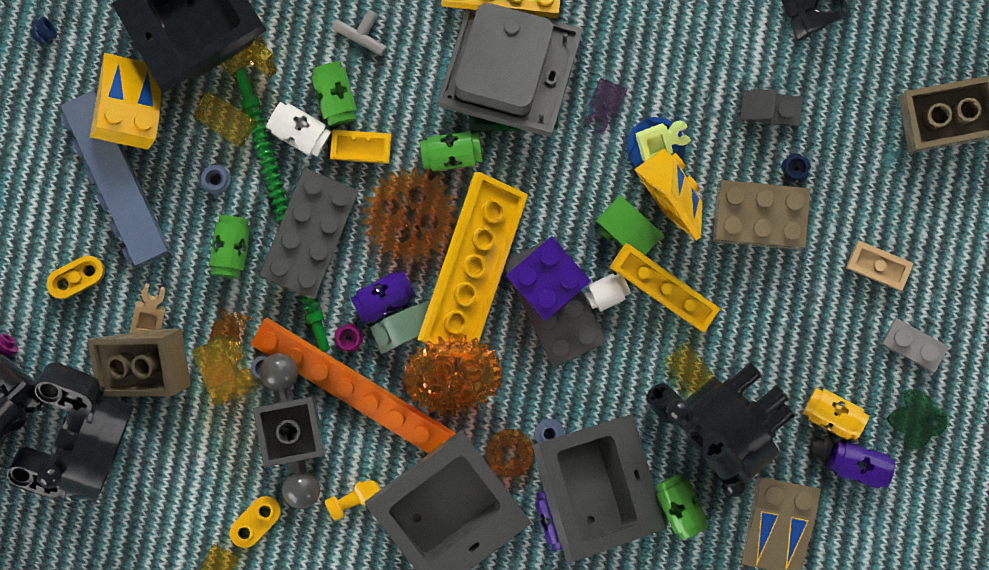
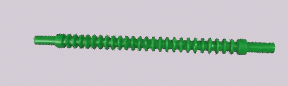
[235,68,330,352]

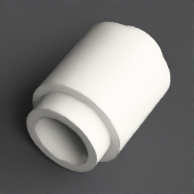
[585,273,631,312]

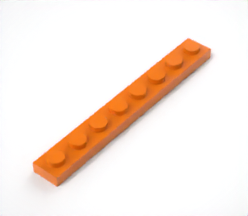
[250,317,456,454]

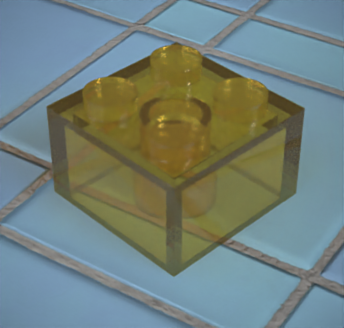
[191,336,257,406]

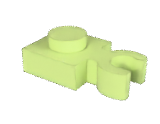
[635,121,691,162]

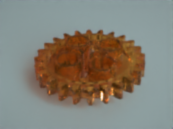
[362,167,458,264]
[404,334,502,416]

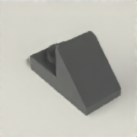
[740,89,803,128]

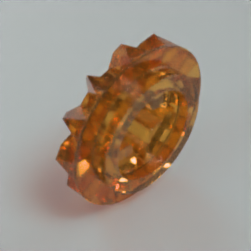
[487,429,534,477]

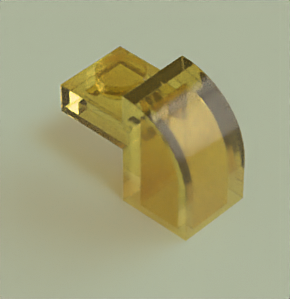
[219,34,278,79]

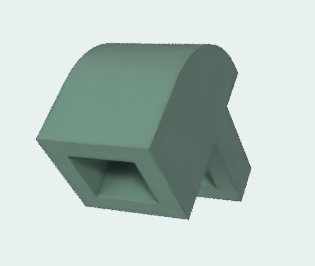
[370,300,431,354]

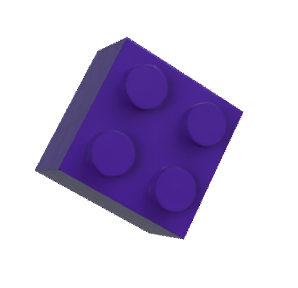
[506,236,591,322]

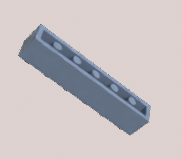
[60,90,172,268]

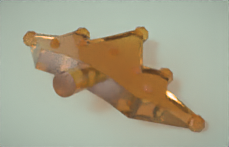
[208,308,253,344]

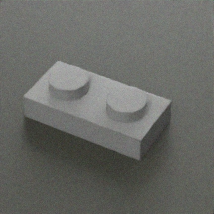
[881,318,949,373]

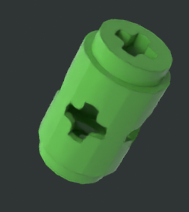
[311,62,357,127]
[420,131,483,172]
[209,215,251,279]
[655,473,708,540]

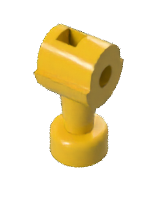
[325,480,380,522]

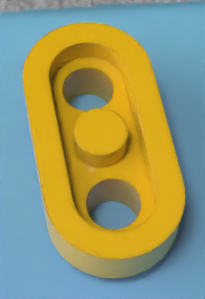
[47,255,105,299]
[230,496,282,548]

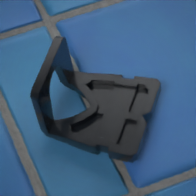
[781,0,851,41]

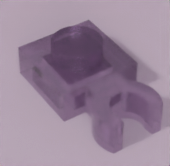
[585,78,627,134]

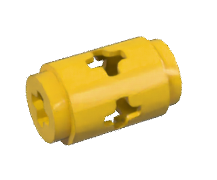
[802,388,869,442]

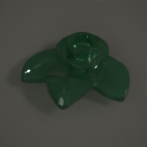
[887,389,947,449]

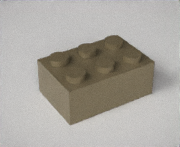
[898,76,989,154]
[712,180,811,250]

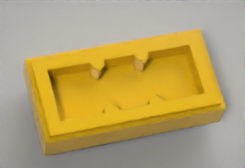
[330,130,392,164]

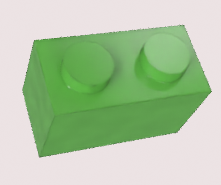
[595,195,664,255]

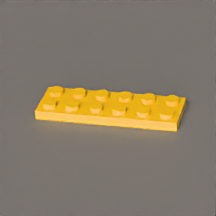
[417,172,528,361]

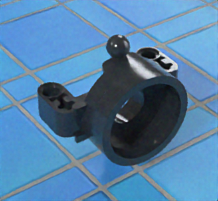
[7,363,134,503]

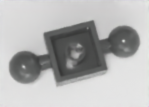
[253,353,326,509]

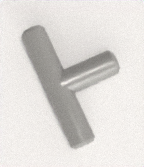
[332,10,387,56]

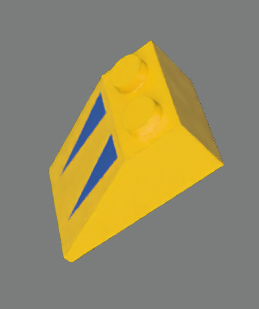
[90,53,161,150]
[634,149,703,241]

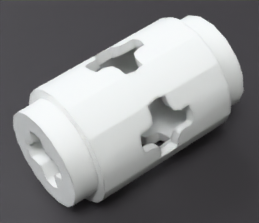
[266,102,332,157]

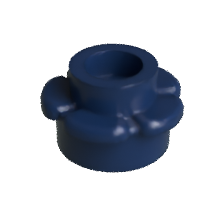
[30,17,57,45]
[781,153,811,182]

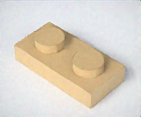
[846,240,914,291]

